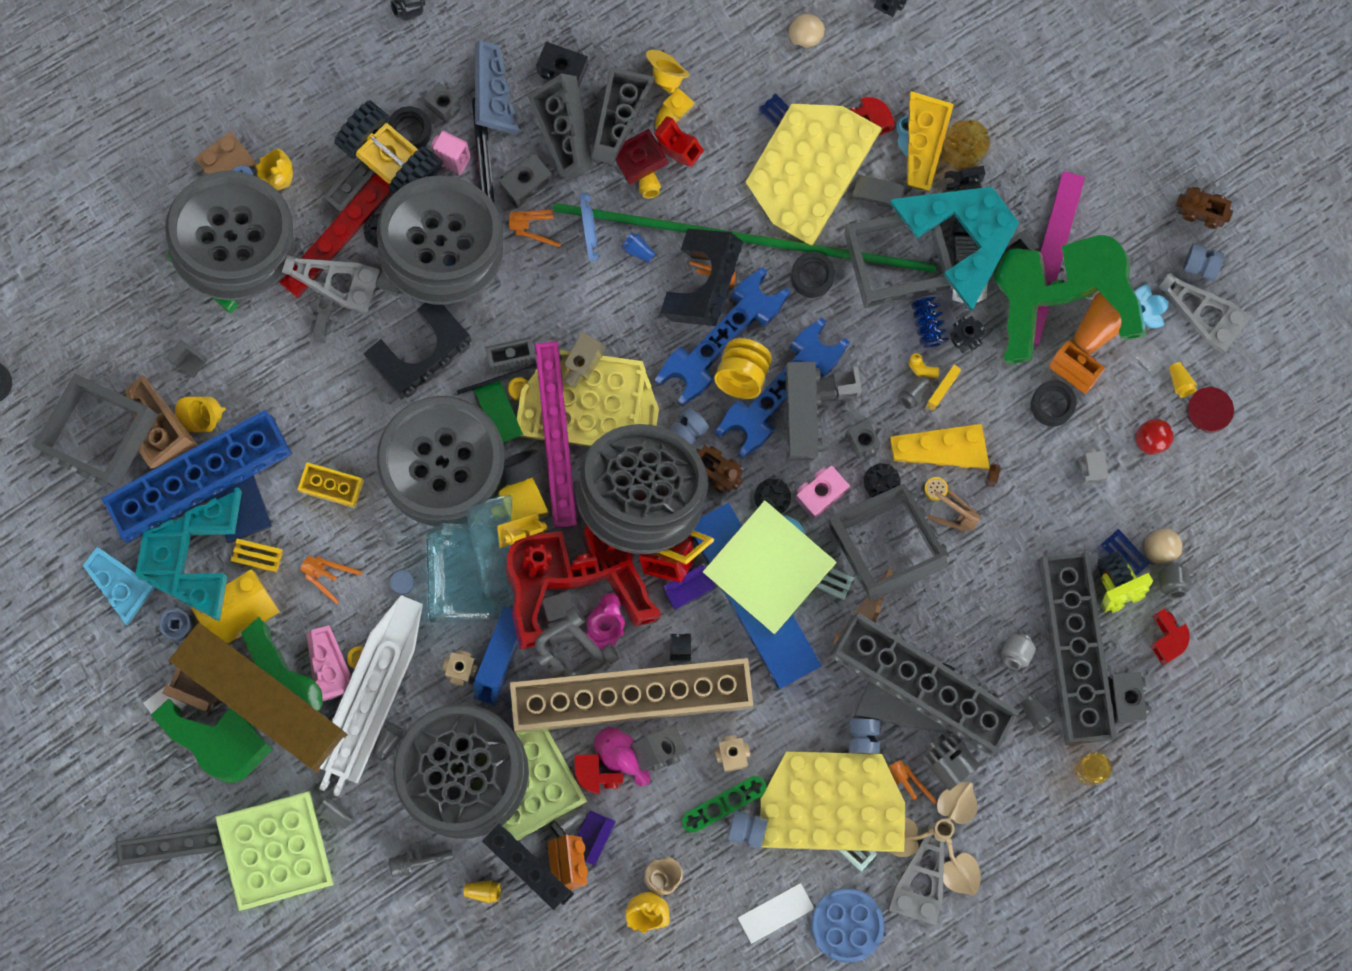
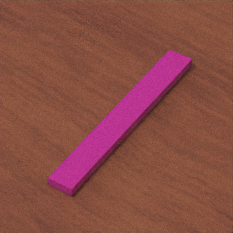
[1034,171,1085,347]
[535,341,578,528]

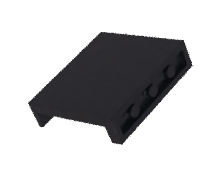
[482,823,574,912]

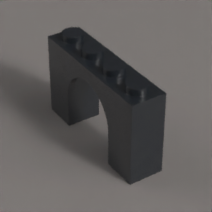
[660,229,743,326]
[363,303,472,400]

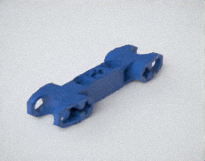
[654,267,791,407]
[714,317,850,459]

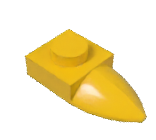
[655,88,695,129]

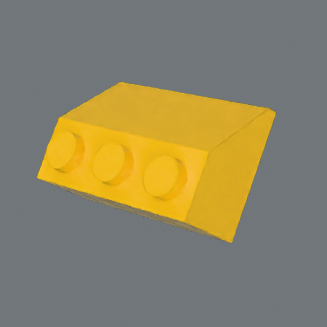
[190,569,280,644]

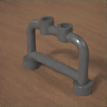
[535,606,620,678]

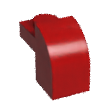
[849,97,895,136]
[654,116,704,168]
[1150,608,1190,666]
[574,754,624,795]

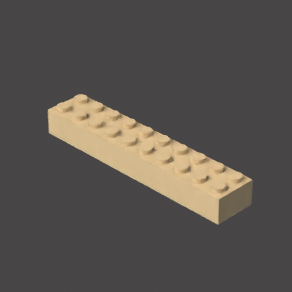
[510,658,753,733]

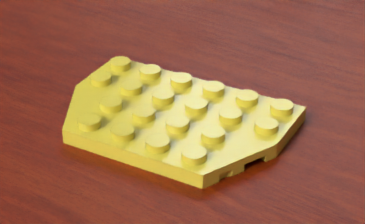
[746,104,882,246]
[517,350,659,447]
[760,752,905,852]

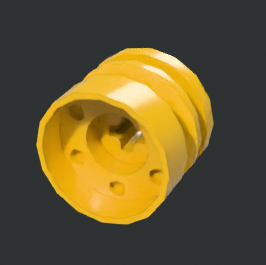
[715,338,772,399]

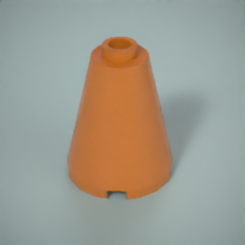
[1071,292,1121,355]

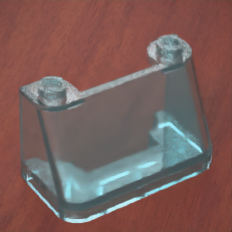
[426,523,501,623]

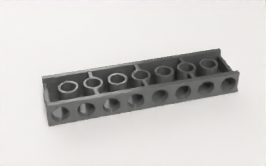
[1038,552,1116,746]
[829,613,1019,756]

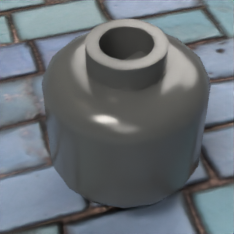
[1158,562,1191,599]

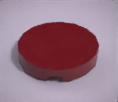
[1186,387,1234,433]

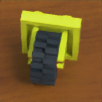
[1098,551,1153,613]

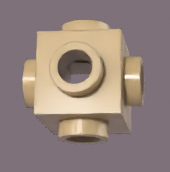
[443,650,479,686]
[715,735,750,773]

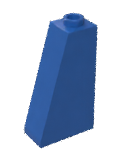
[474,606,518,706]

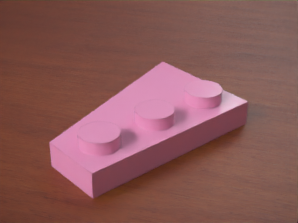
[306,625,352,701]

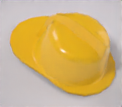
[646,50,690,93]
[175,396,226,433]

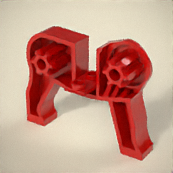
[505,526,661,650]

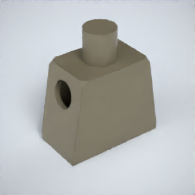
[563,332,607,388]

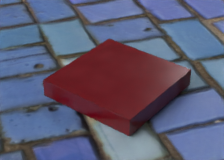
[615,129,669,185]

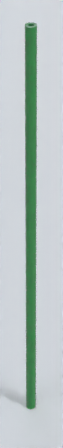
[553,203,936,273]

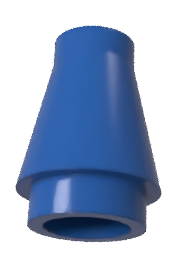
[621,232,656,263]

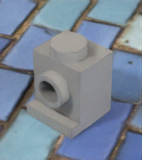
[1079,448,1109,486]

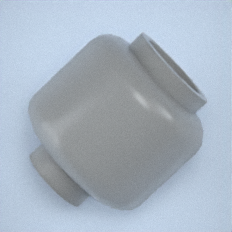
[1001,633,1036,670]

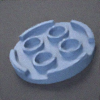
[580,192,599,262]
[811,889,884,962]

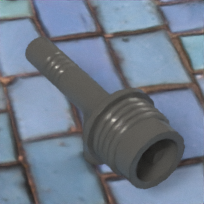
[389,842,453,878]

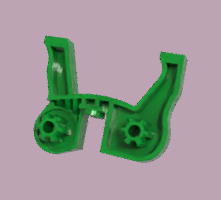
[994,235,1147,365]
[151,617,323,783]

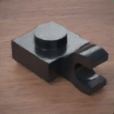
[944,165,986,190]

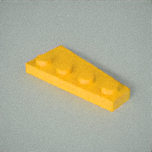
[907,91,954,192]
[890,424,990,470]

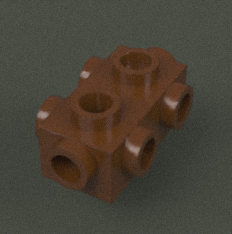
[1176,187,1233,229]
[696,445,744,493]

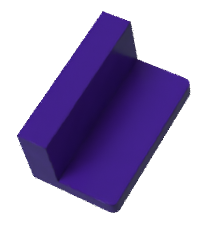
[663,564,716,611]
[578,811,616,866]

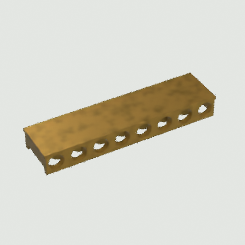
[168,623,348,774]

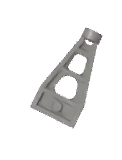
[282,255,380,314]
[1158,272,1251,354]
[888,822,945,925]

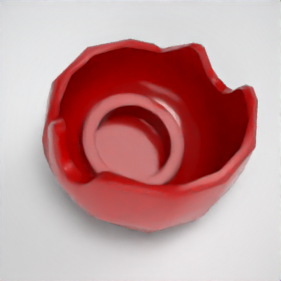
[1135,419,1173,455]

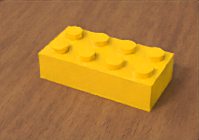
[297,462,364,508]

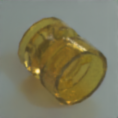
[1075,752,1112,786]

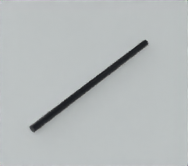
[457,356,563,395]

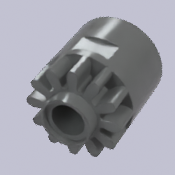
[923,733,981,791]

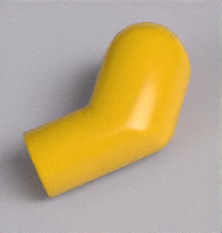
[908,353,939,379]

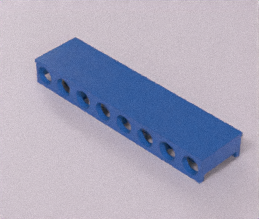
[101,409,292,544]
[691,502,822,690]

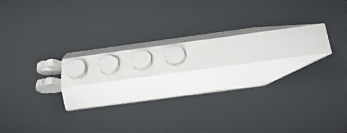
[319,595,423,797]

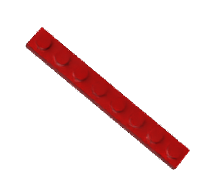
[279,173,392,299]

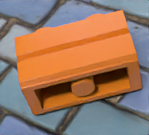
[1049,340,1106,394]
[547,835,588,891]

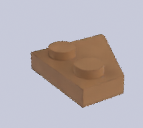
[194,131,257,174]

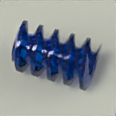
[911,297,949,348]

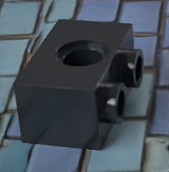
[536,42,589,87]

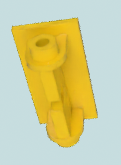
[497,513,547,548]

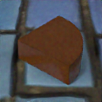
[985,463,1001,487]

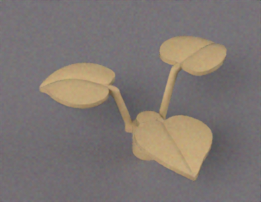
[889,782,981,895]

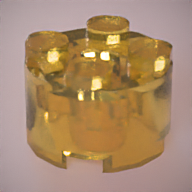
[942,119,990,171]

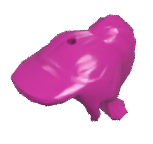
[586,592,625,651]
[594,727,651,786]

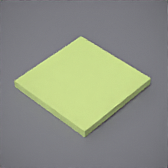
[703,501,837,634]
[459,730,587,841]
[215,791,334,911]

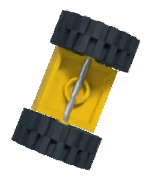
[334,100,443,194]

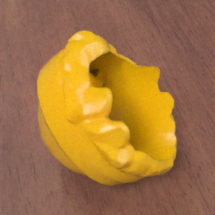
[255,148,293,191]
[625,892,670,934]

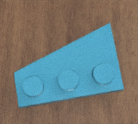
[83,547,155,626]

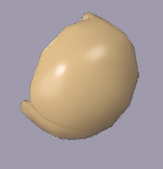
[788,14,825,49]
[1144,529,1183,565]
[644,857,683,895]

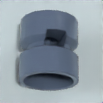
[1183,243,1224,281]
[667,407,709,445]
[159,609,196,644]
[849,719,880,754]
[728,810,768,849]

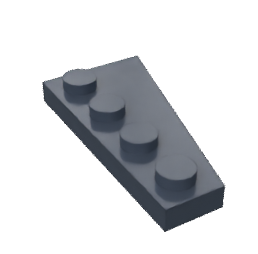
[475,40,519,135]

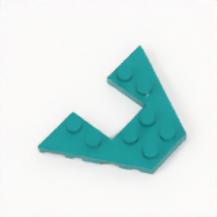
[890,187,1019,311]
[135,488,242,621]

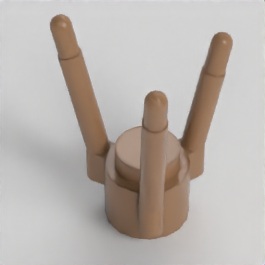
[927,489,981,533]

